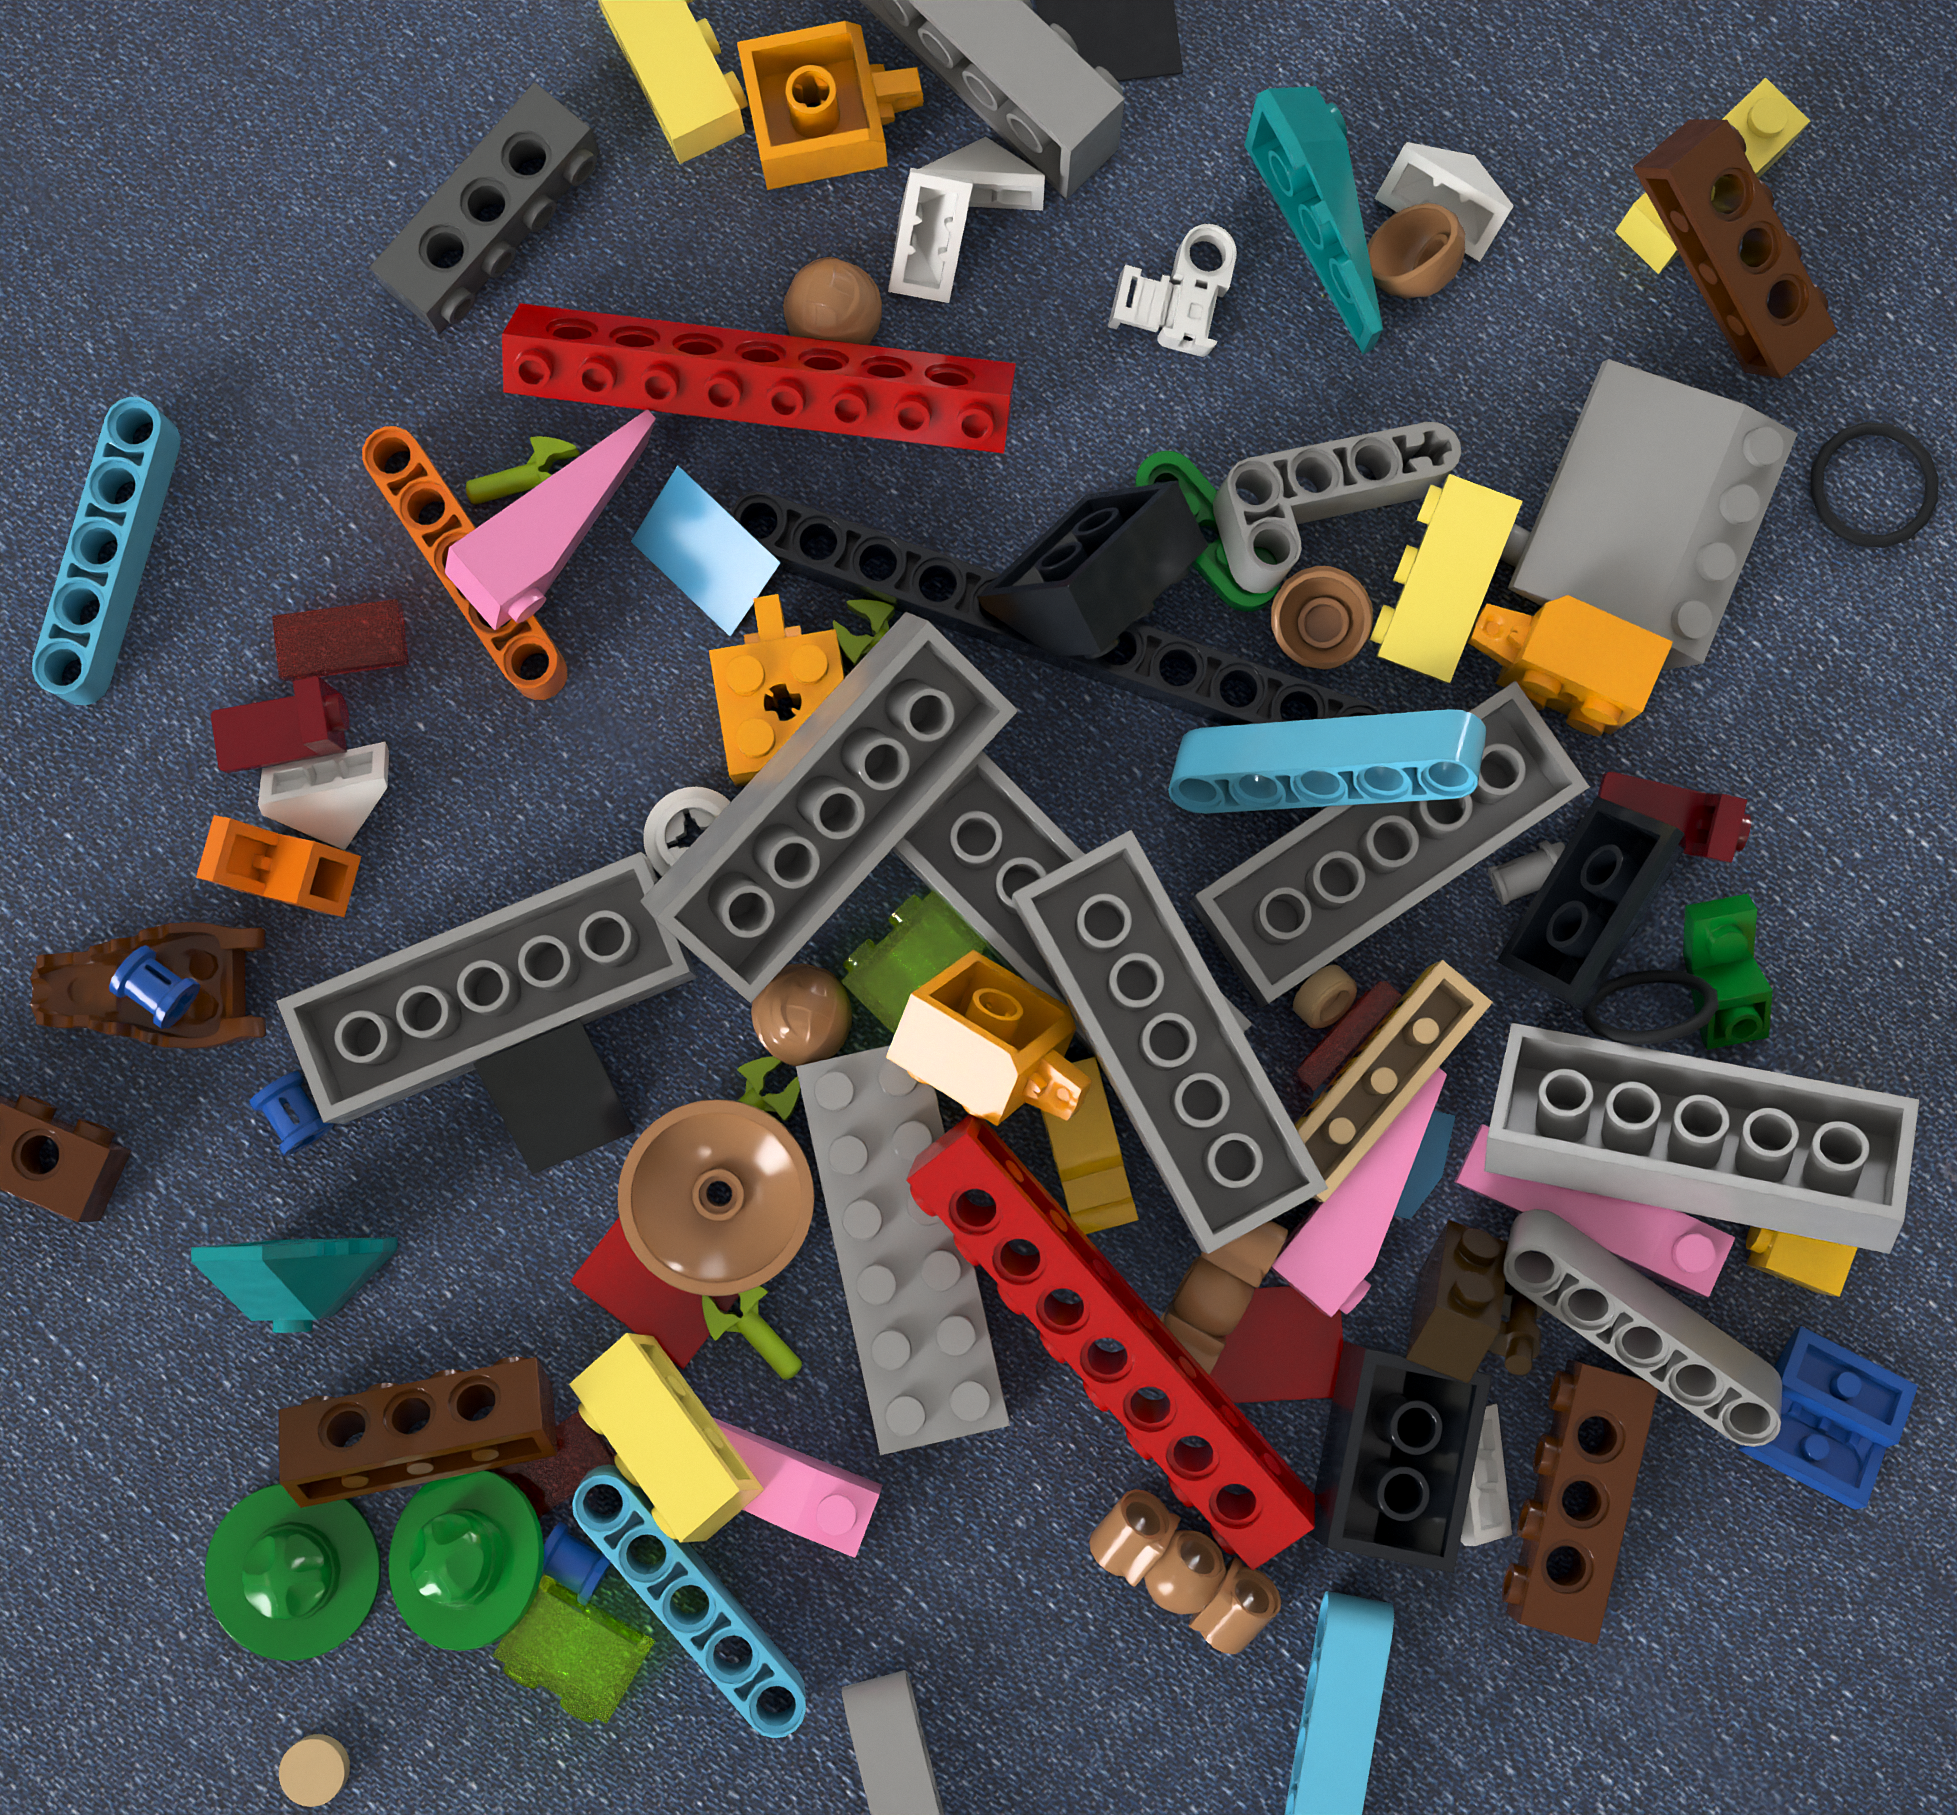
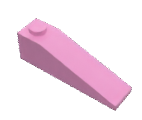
[445,409,656,630]
[1270,1067,1447,1317]
[1454,1124,1735,1298]
[712,1417,883,1558]

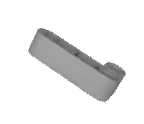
[1213,422,1461,593]

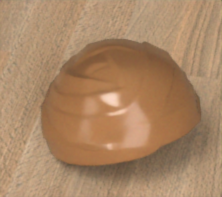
[1367,203,1466,299]
[783,257,882,345]
[1271,566,1373,669]
[751,963,852,1066]

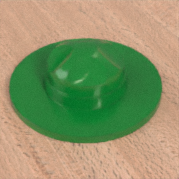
[389,1470,544,1651]
[205,1483,381,1661]

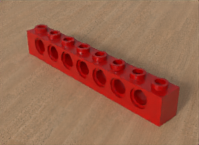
[502,303,1016,454]
[906,1114,1315,1571]

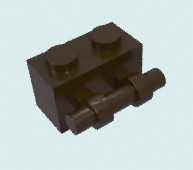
[1406,1219,1544,1384]

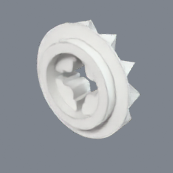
[644,787,731,877]

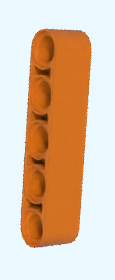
[362,426,567,700]

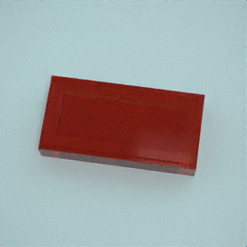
[272,599,409,681]
[1291,980,1402,1093]
[493,1411,615,1519]

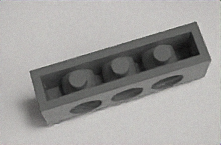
[369,82,600,335]

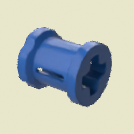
[109,945,200,1029]
[249,1071,334,1156]
[542,1521,612,1607]

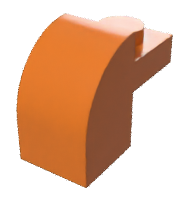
[196,815,362,917]

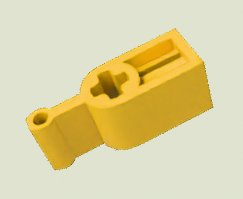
[1041,1057,1139,1235]

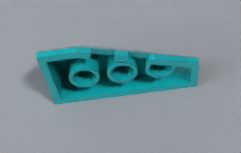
[1244,86,1383,355]
[191,1237,398,1333]

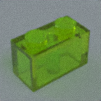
[841,890,987,1036]
[493,1575,656,1724]

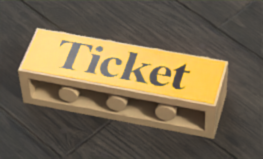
[1294,960,1493,1202]

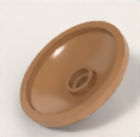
[618,1099,815,1296]

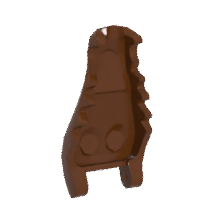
[30,922,266,1049]

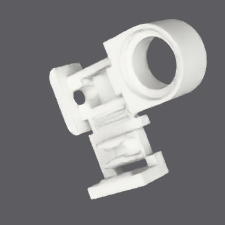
[1108,224,1237,357]

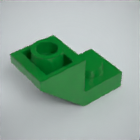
[1683,894,1773,1050]

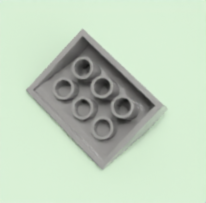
[1508,359,1798,670]

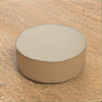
[1293,965,1357,1029]
[279,1734,350,1807]

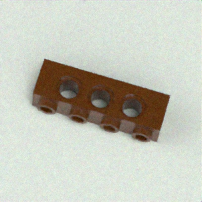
[1633,119,1838,379]
[0,1094,132,1222]
[278,1356,558,1508]
[1502,1359,1658,1645]

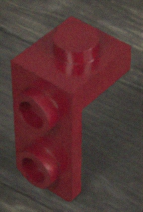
[211,677,349,773]
[1598,772,1751,863]

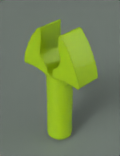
[465,436,580,505]
[833,599,895,667]
[737,1056,801,1121]
[702,1285,802,1380]

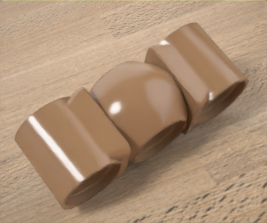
[1160,1220,1288,1375]
[1089,1489,1281,1654]

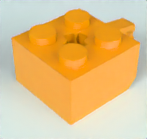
[737,21,924,190]
[709,594,845,787]
[1467,595,1673,736]
[886,949,1092,1126]

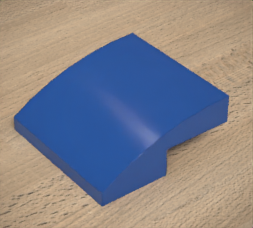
[1738,1326,1918,1510]

